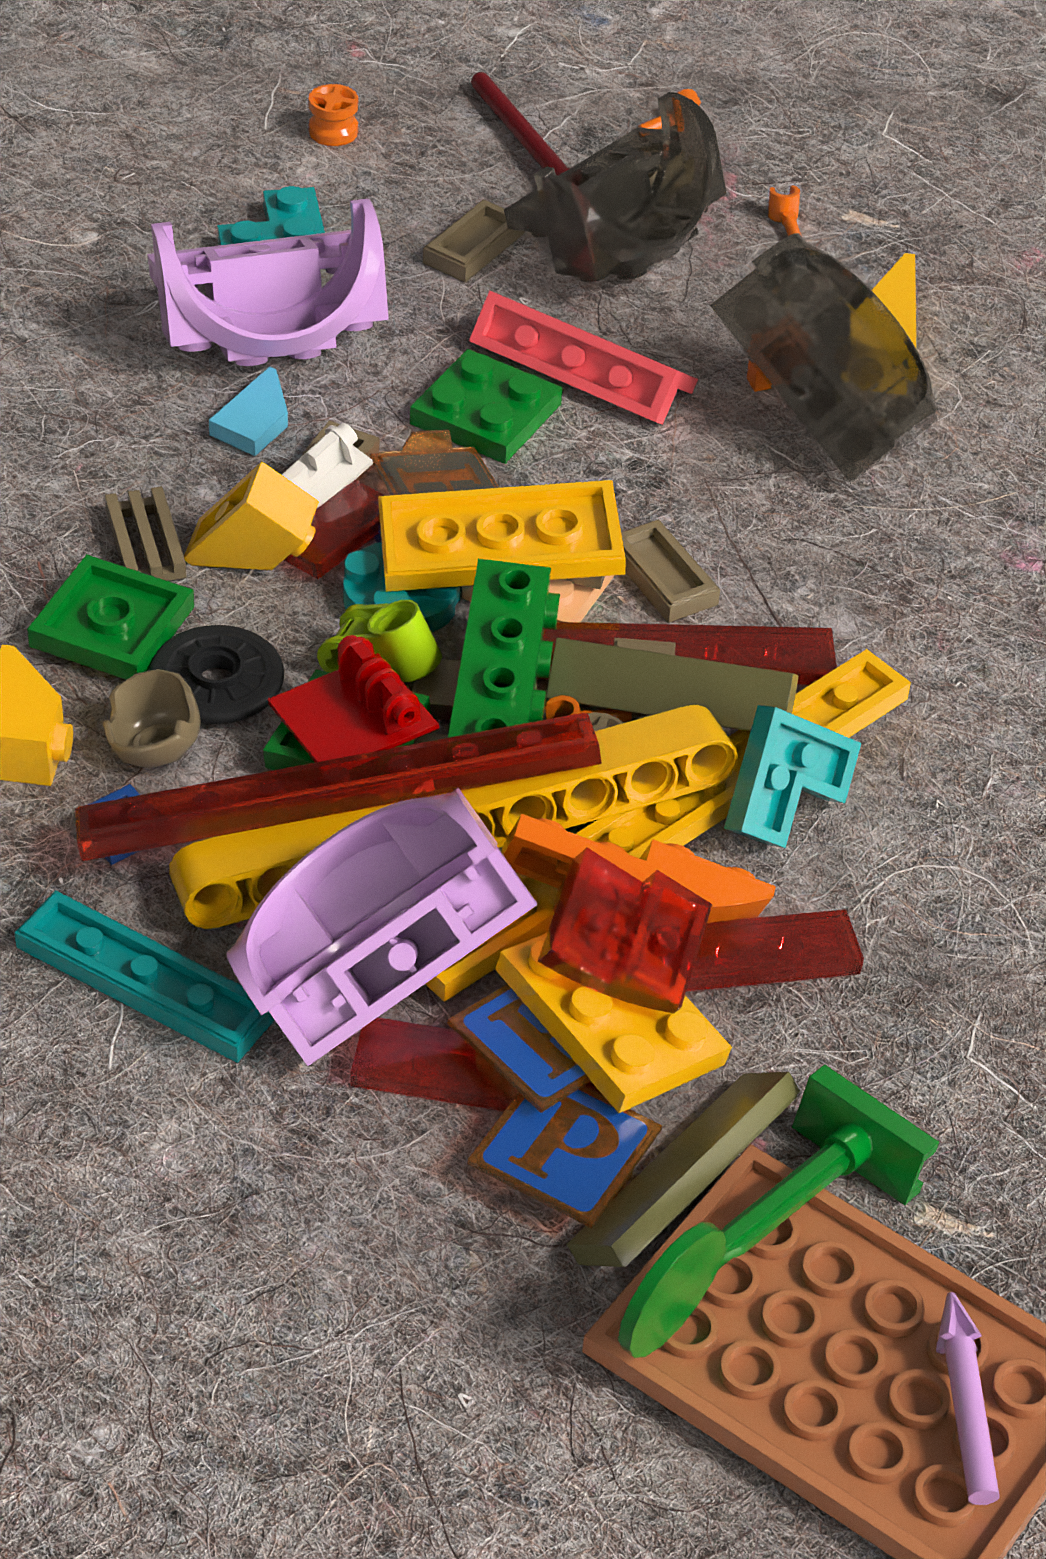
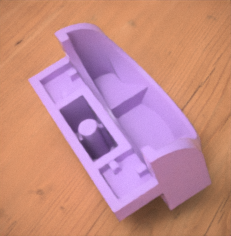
[147,199,389,366]
[226,788,537,1066]

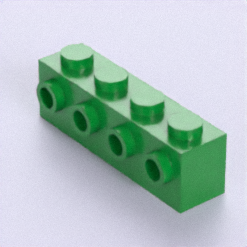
[444,558,560,773]

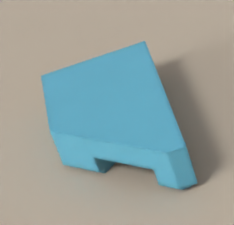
[209,366,288,456]

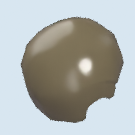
[103,669,201,769]

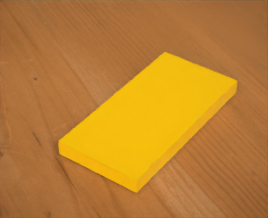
[378,480,626,592]

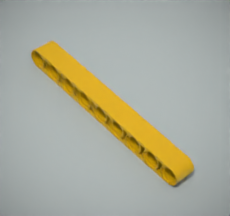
[169,705,738,929]

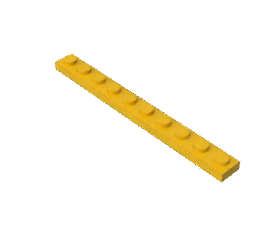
[425,649,911,1002]

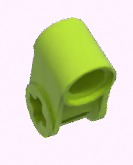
[317,599,442,682]

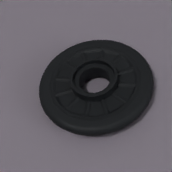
[149,625,284,724]

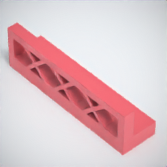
[469,290,698,425]

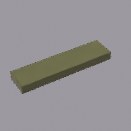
[546,637,799,732]
[567,1072,800,1267]

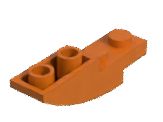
[501,813,776,935]

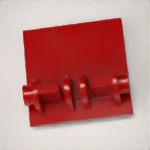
[267,635,439,777]

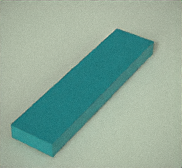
[14,890,274,1063]

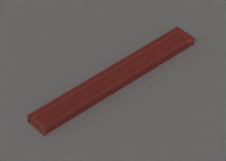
[75,712,602,861]

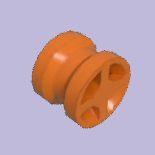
[308,84,358,146]

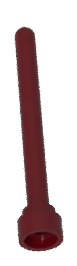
[471,72,598,215]

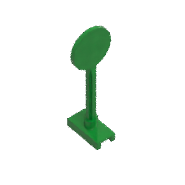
[618,1065,939,1358]

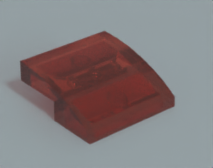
[537,847,712,1014]

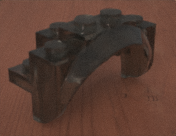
[504,92,727,282]
[710,233,940,484]

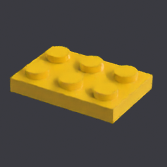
[495,908,732,1113]

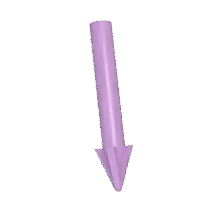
[936,1292,1000,1505]

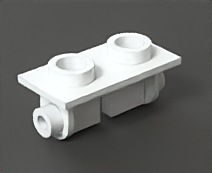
[282,422,373,518]

